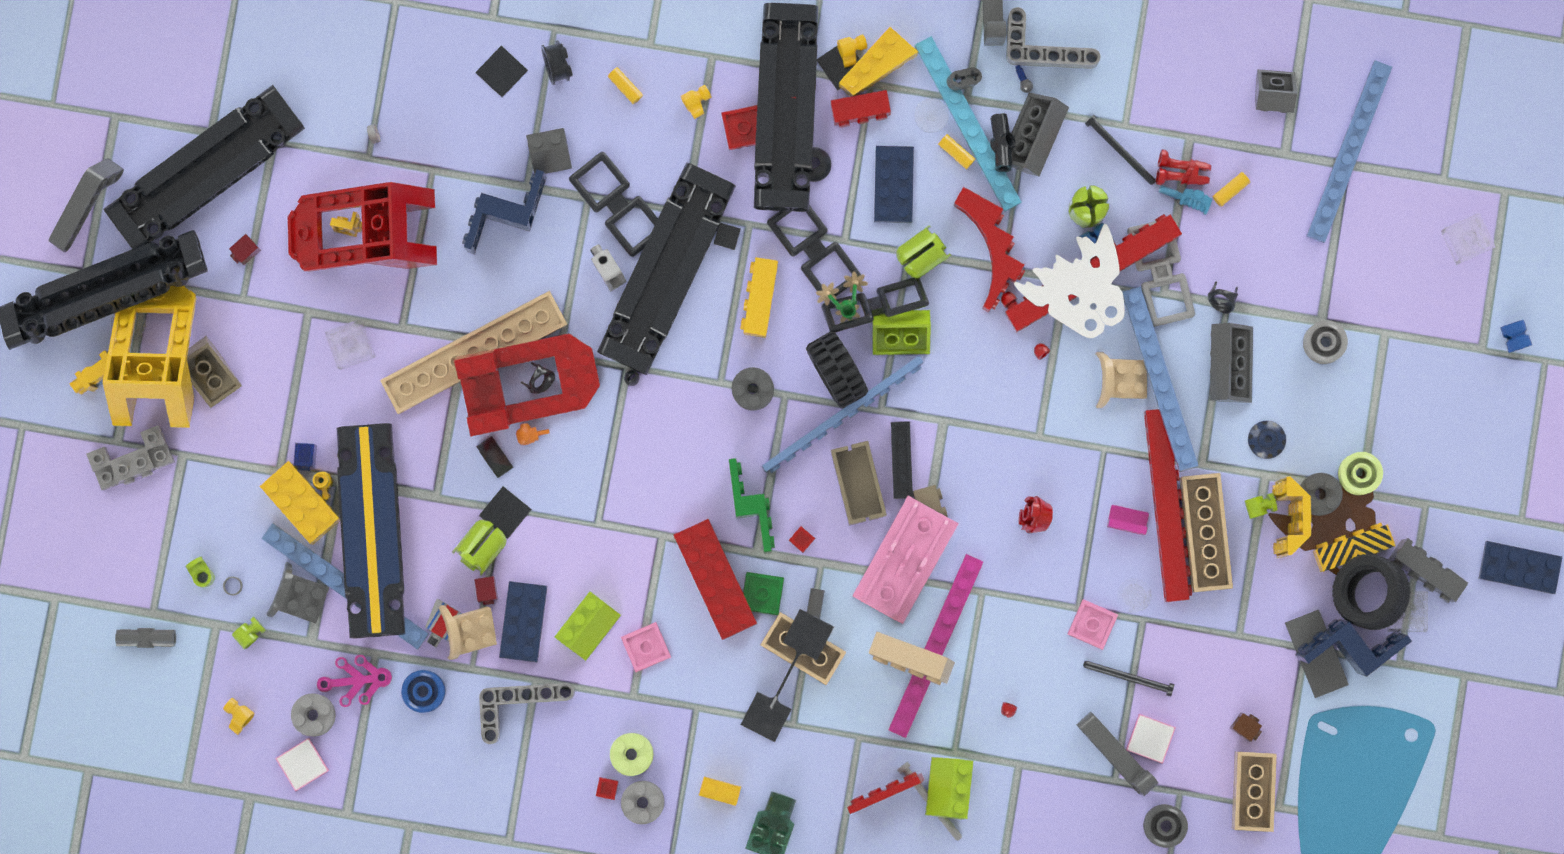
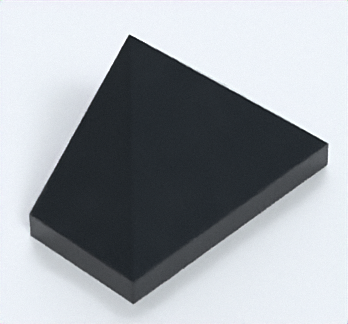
[476,436,514,478]

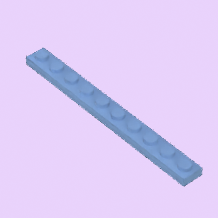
[1307,60,1393,243]
[1122,287,1199,472]
[762,356,923,473]
[261,523,429,650]

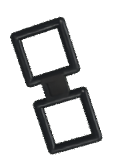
[569,151,658,257]
[767,205,861,301]
[821,278,929,333]

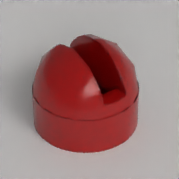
[1001,291,1018,308]
[1034,343,1051,360]
[1001,702,1018,718]

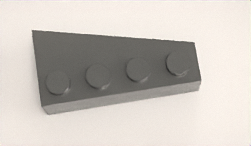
[1388,538,1468,603]

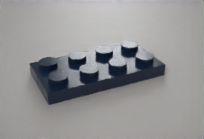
[874,146,914,223]
[1478,541,1563,594]
[499,581,548,662]

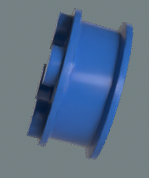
[401,670,446,713]

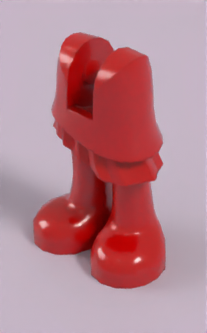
[1156,149,1212,185]

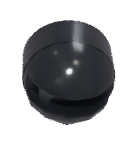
[624,370,640,386]

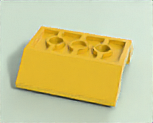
[1272,477,1311,558]

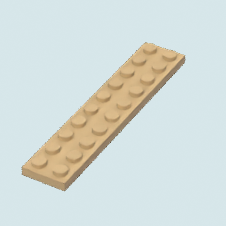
[380,291,568,415]

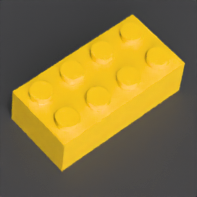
[259,461,340,545]

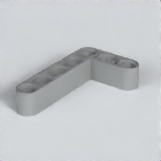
[1006,7,1101,69]
[479,683,575,744]

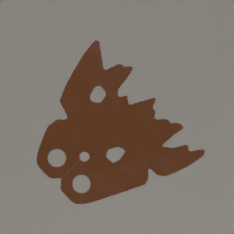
[1268,470,1377,576]

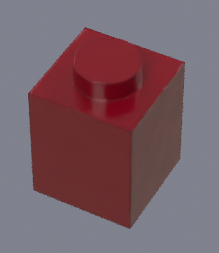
[229,234,261,265]
[474,576,498,606]

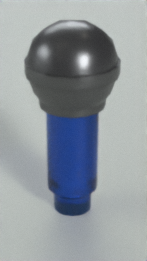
[1015,65,1033,93]

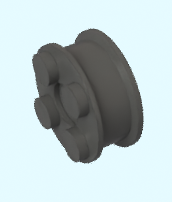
[731,367,774,411]
[1300,473,1343,516]
[1143,804,1188,848]

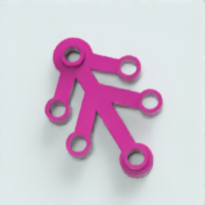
[317,655,392,707]

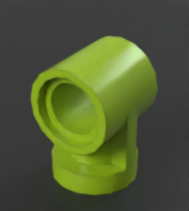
[1244,493,1278,519]
[185,556,215,587]
[232,616,266,650]

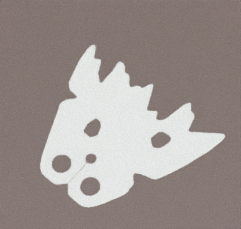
[1014,224,1125,338]

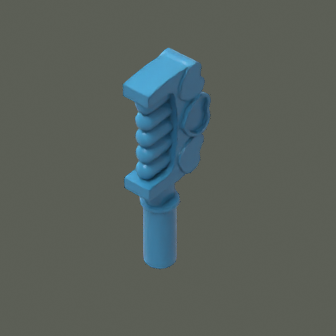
[1158,185,1212,215]

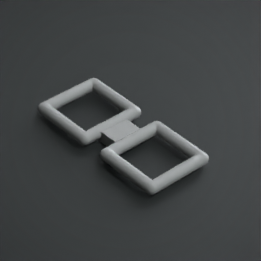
[1127,221,1195,327]

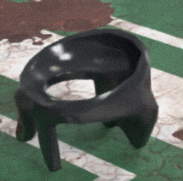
[1208,281,1238,314]
[521,362,555,394]

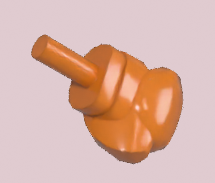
[516,423,550,445]

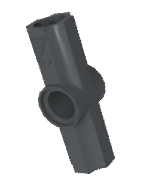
[115,628,176,648]

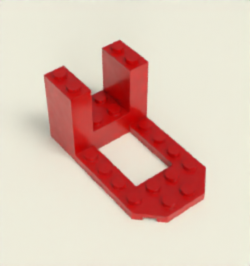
[287,182,437,272]
[454,333,600,437]

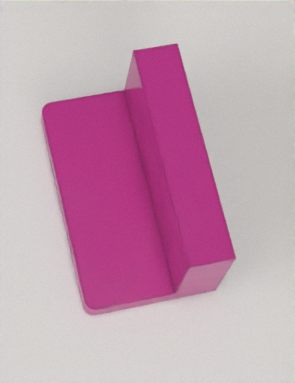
[1107,505,1149,535]

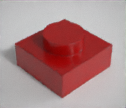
[788,526,816,553]
[596,777,619,800]

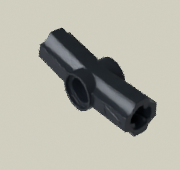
[990,113,1016,172]

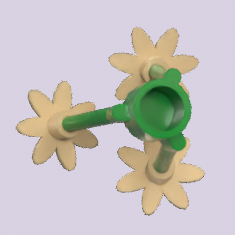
[816,272,868,323]

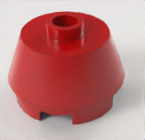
[1018,496,1053,533]

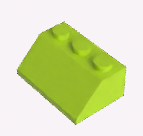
[872,310,931,355]
[555,591,621,661]
[925,757,974,820]

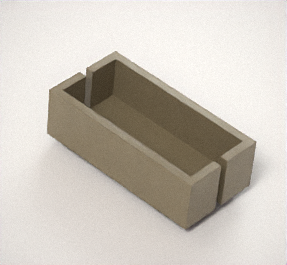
[830,441,887,526]

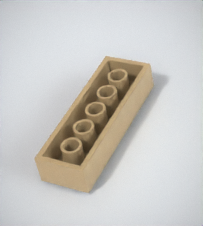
[1179,473,1233,593]

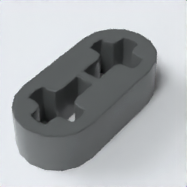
[946,67,982,90]

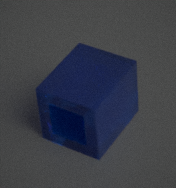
[293,443,317,471]

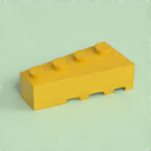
[839,27,918,97]

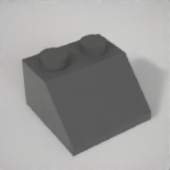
[1255,69,1297,113]
[526,128,572,174]

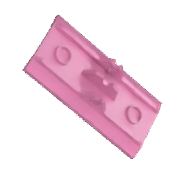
[853,495,959,624]

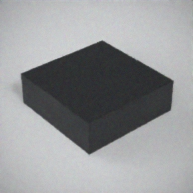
[714,223,741,250]

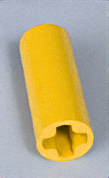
[607,67,643,104]
[938,134,976,170]
[1212,172,1251,207]

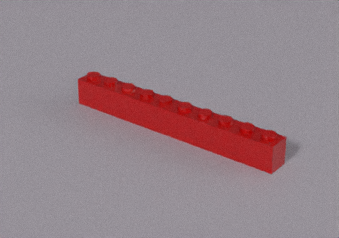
[1005,214,1182,333]
[1144,409,1192,603]

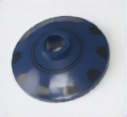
[1248,421,1286,459]

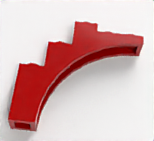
[953,186,1025,312]

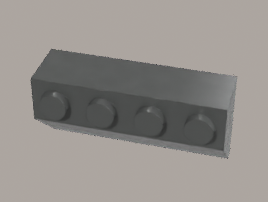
[1011,92,1069,177]
[1209,323,1253,403]

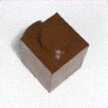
[1230,712,1262,742]

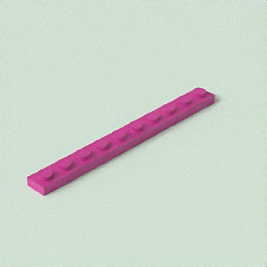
[888,554,983,738]

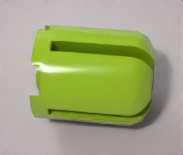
[1068,185,1109,228]
[896,225,952,278]
[452,520,507,576]

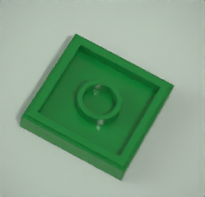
[743,572,784,615]

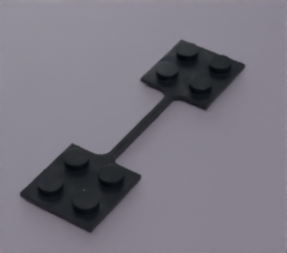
[740,609,834,742]

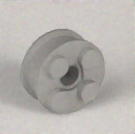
[1303,320,1348,364]
[291,693,336,737]
[621,781,665,824]

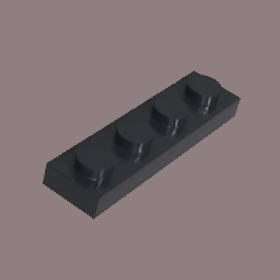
[890,421,913,499]

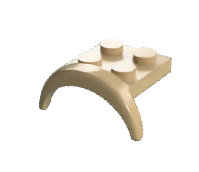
[1095,352,1147,408]
[439,605,497,660]

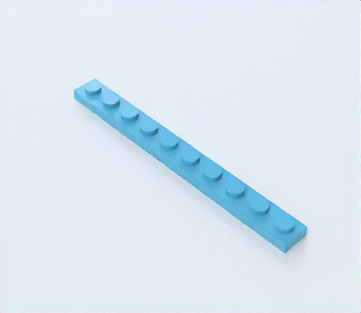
[915,36,1022,212]

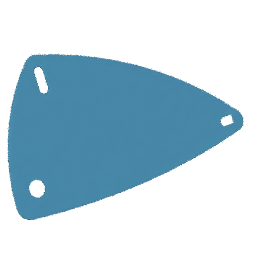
[1298,706,1436,854]

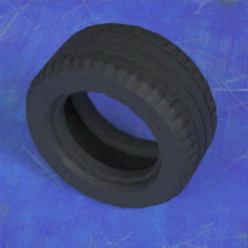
[1332,554,1411,630]

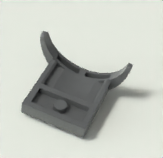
[267,562,329,623]

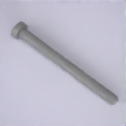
[897,762,962,841]

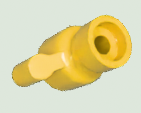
[837,34,868,67]
[680,85,712,119]
[313,471,333,500]
[223,698,255,735]

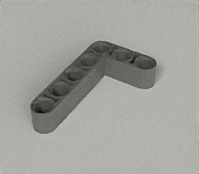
[982,0,1006,46]
[48,158,124,252]
[1076,712,1159,796]

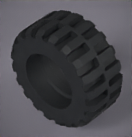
[806,332,868,408]

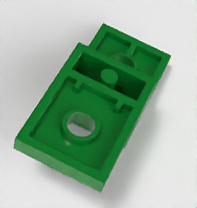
[729,458,775,554]

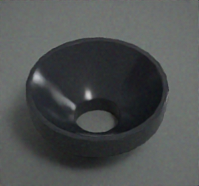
[810,147,831,182]

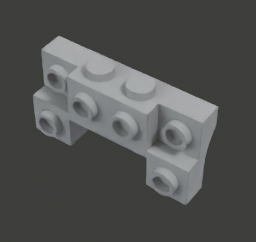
[86,426,175,491]

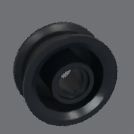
[541,40,573,85]

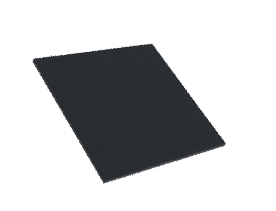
[475,45,528,97]
[817,46,860,91]
[479,486,532,539]

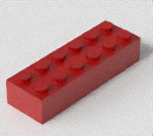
[673,519,757,640]

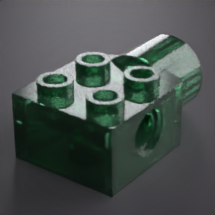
[745,791,796,854]

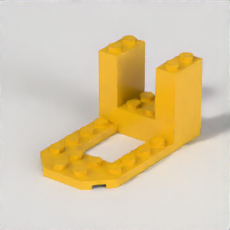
[103,285,197,428]

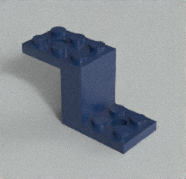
[462,170,547,255]
[1295,619,1412,677]

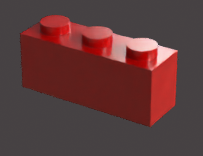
[830,90,891,128]

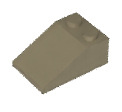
[187,336,242,408]

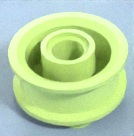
[1338,452,1383,495]
[610,733,654,776]

